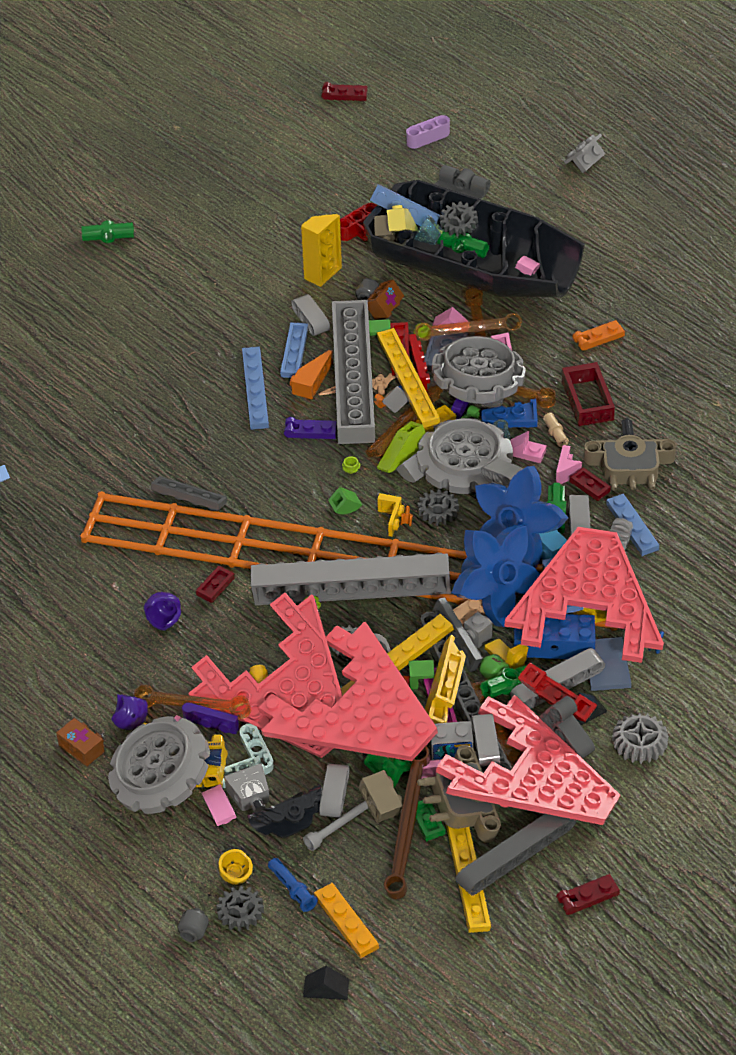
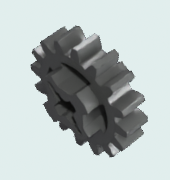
[440,202,478,237]
[418,489,459,526]
[216,886,264,931]

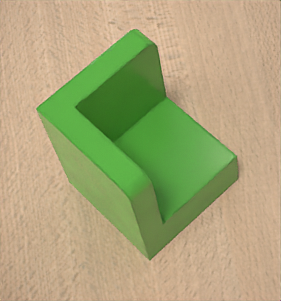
[369,320,390,336]
[409,660,434,689]

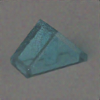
[414,215,443,245]

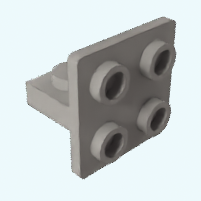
[564,134,606,173]

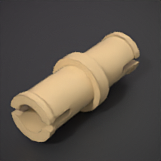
[543,413,569,447]

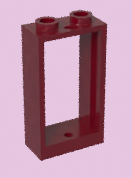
[561,362,615,426]

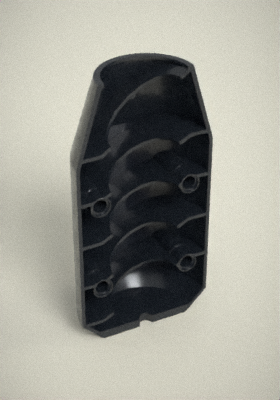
[363,180,585,298]

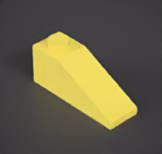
[387,205,418,233]

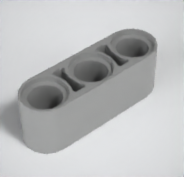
[291,294,330,336]
[481,458,523,488]
[472,714,500,767]
[320,763,349,818]

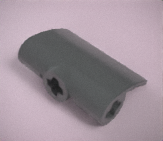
[434,165,491,199]

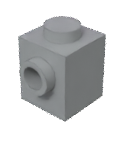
[464,612,492,648]

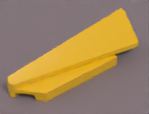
[425,635,466,724]

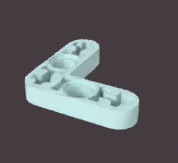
[222,724,274,788]

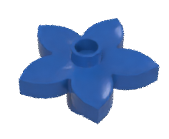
[475,466,568,569]
[452,525,540,627]

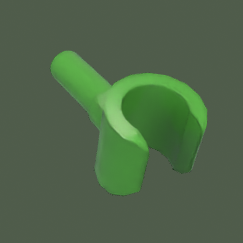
[460,406,481,419]

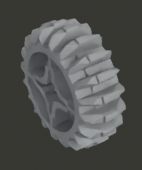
[612,712,668,764]

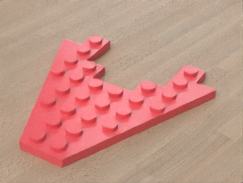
[504,527,664,663]
[188,593,343,758]
[259,622,438,761]
[436,695,620,825]

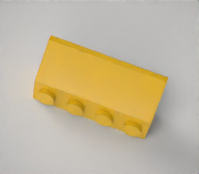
[301,214,342,287]

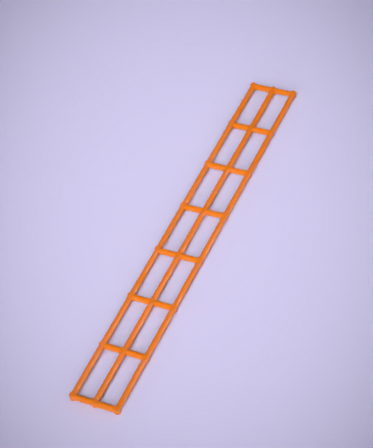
[80,491,618,631]

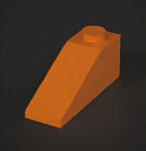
[290,350,333,399]

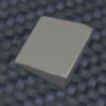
[382,386,409,413]

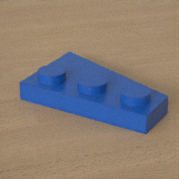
[482,399,538,428]

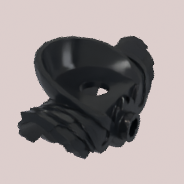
[247,784,323,838]

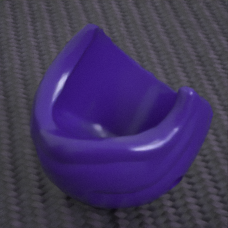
[144,592,181,631]
[111,694,148,730]

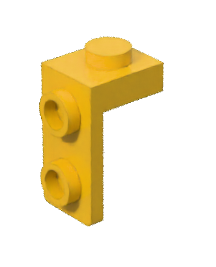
[377,493,404,537]
[484,639,529,669]

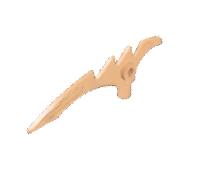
[318,373,397,395]

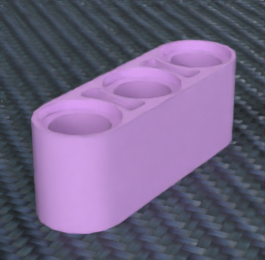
[406,115,450,149]

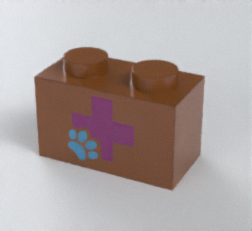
[367,279,404,320]
[56,718,105,767]

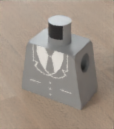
[224,763,270,813]

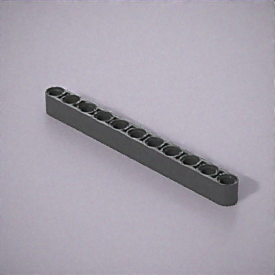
[421,612,511,771]

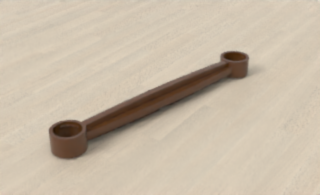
[384,746,431,899]

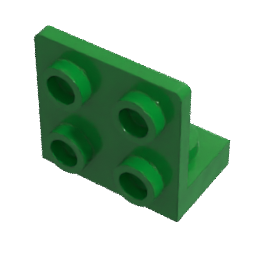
[364,754,421,788]

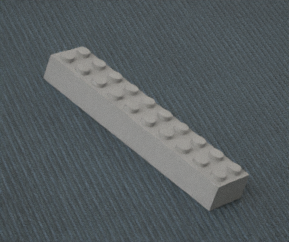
[332,300,375,444]
[251,553,451,605]

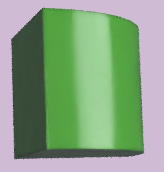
[328,487,362,514]

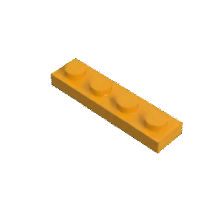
[314,883,379,959]

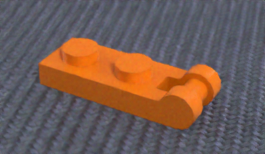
[572,320,625,351]

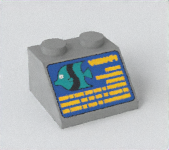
[430,721,473,760]

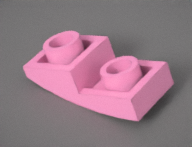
[515,256,541,276]
[201,785,237,826]

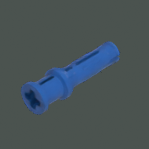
[268,858,318,912]

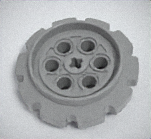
[432,336,526,404]
[417,418,513,494]
[108,716,210,814]

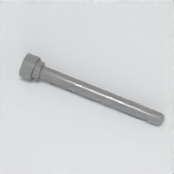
[303,801,369,851]

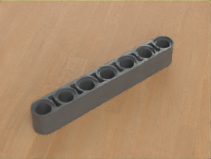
[455,814,577,896]

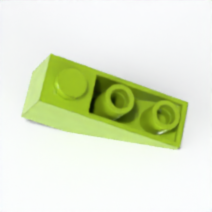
[377,421,426,473]

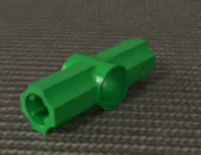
[81,220,134,243]
[435,228,489,258]
[547,483,566,534]
[480,665,527,699]

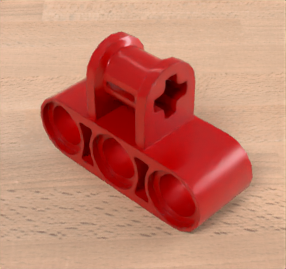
[340,203,377,241]

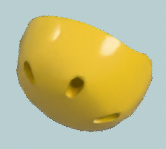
[218,849,253,885]

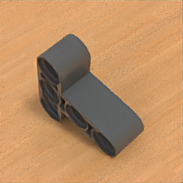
[539,696,595,759]

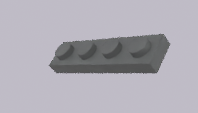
[151,476,227,511]
[432,597,482,672]

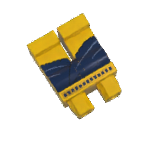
[195,735,228,787]

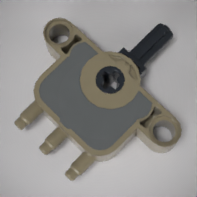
[584,418,676,491]
[417,745,501,843]

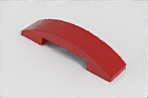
[518,662,597,722]

